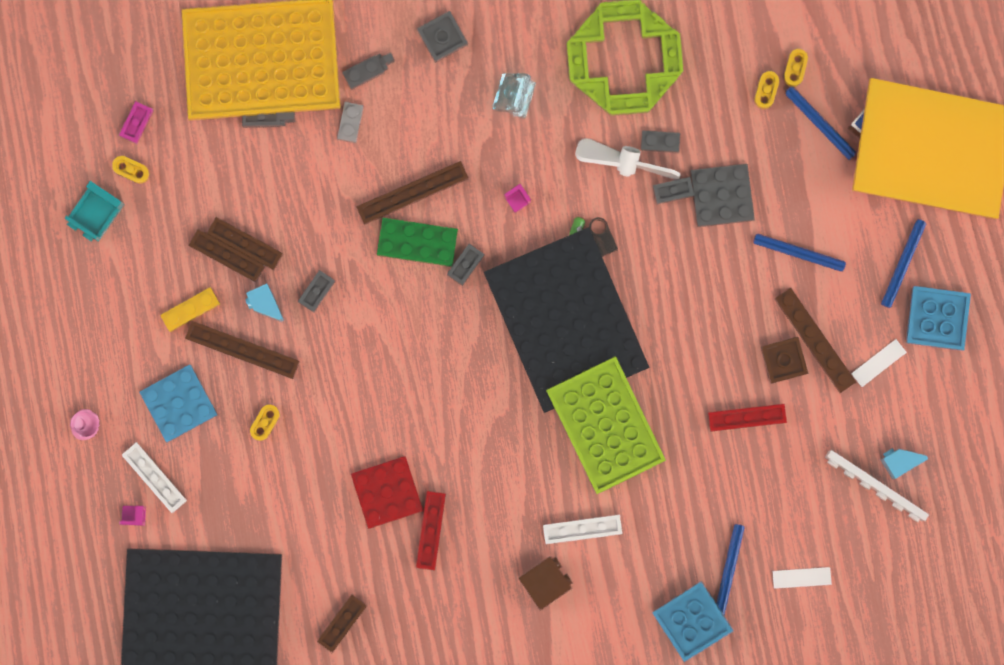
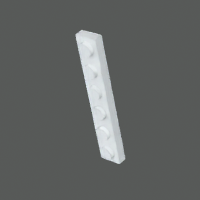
[825,450,929,522]

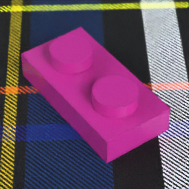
[119,101,154,144]

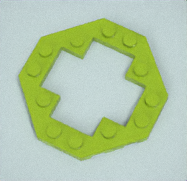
[567,0,683,116]

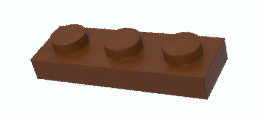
[317,594,367,653]

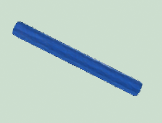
[785,87,856,160]
[881,219,926,308]
[754,234,846,272]
[716,524,745,616]

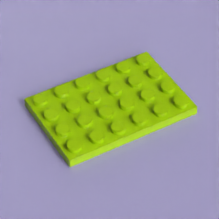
[546,356,666,494]

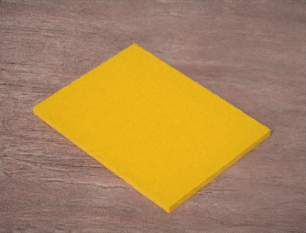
[182,0,341,120]
[852,78,1004,219]

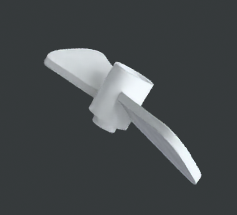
[575,138,680,180]

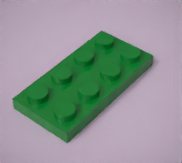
[377,218,458,267]

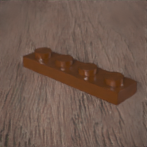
[207,217,283,270]
[188,229,265,283]

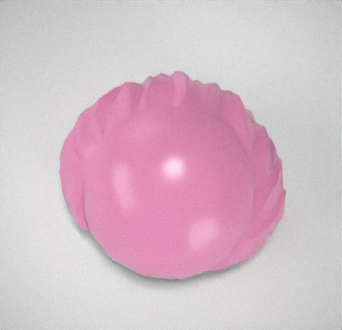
[70,409,100,440]

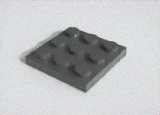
[690,164,755,227]

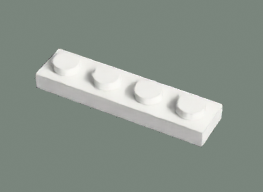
[122,442,187,513]
[543,515,622,544]

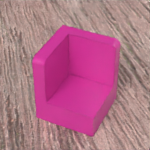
[504,184,531,213]
[119,506,146,526]

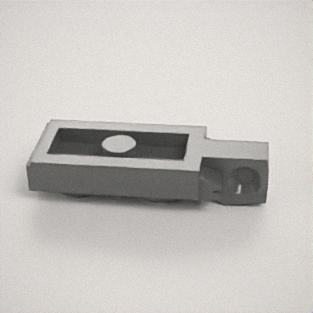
[342,53,395,90]
[242,112,295,128]

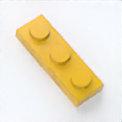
[160,287,220,332]

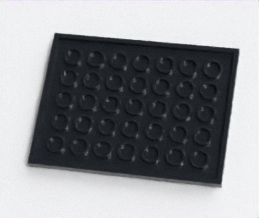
[483,227,650,413]
[121,549,283,665]

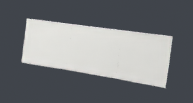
[851,339,907,387]
[773,567,832,588]

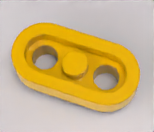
[784,49,808,87]
[754,71,779,109]
[112,156,150,184]
[250,405,280,441]

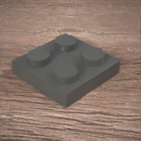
[417,11,468,63]

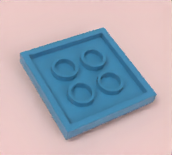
[906,286,971,351]
[139,365,218,443]
[653,581,734,662]

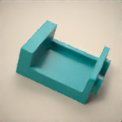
[64,181,125,242]

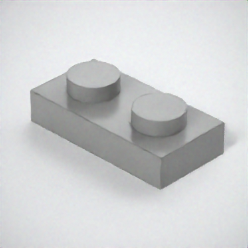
[337,102,364,143]

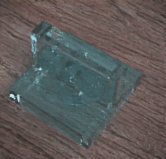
[492,73,536,118]

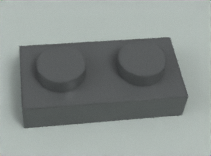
[641,131,680,153]
[652,177,694,205]
[447,244,485,286]
[298,270,336,313]

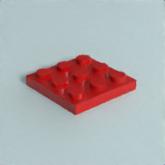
[351,456,423,529]

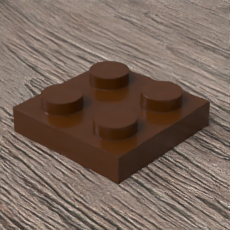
[761,337,809,384]

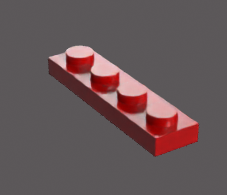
[708,404,787,432]
[416,491,446,571]

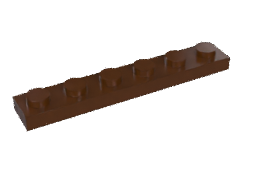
[356,161,469,225]
[775,288,856,393]
[185,321,300,379]

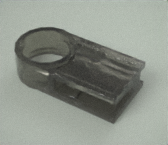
[589,217,618,257]

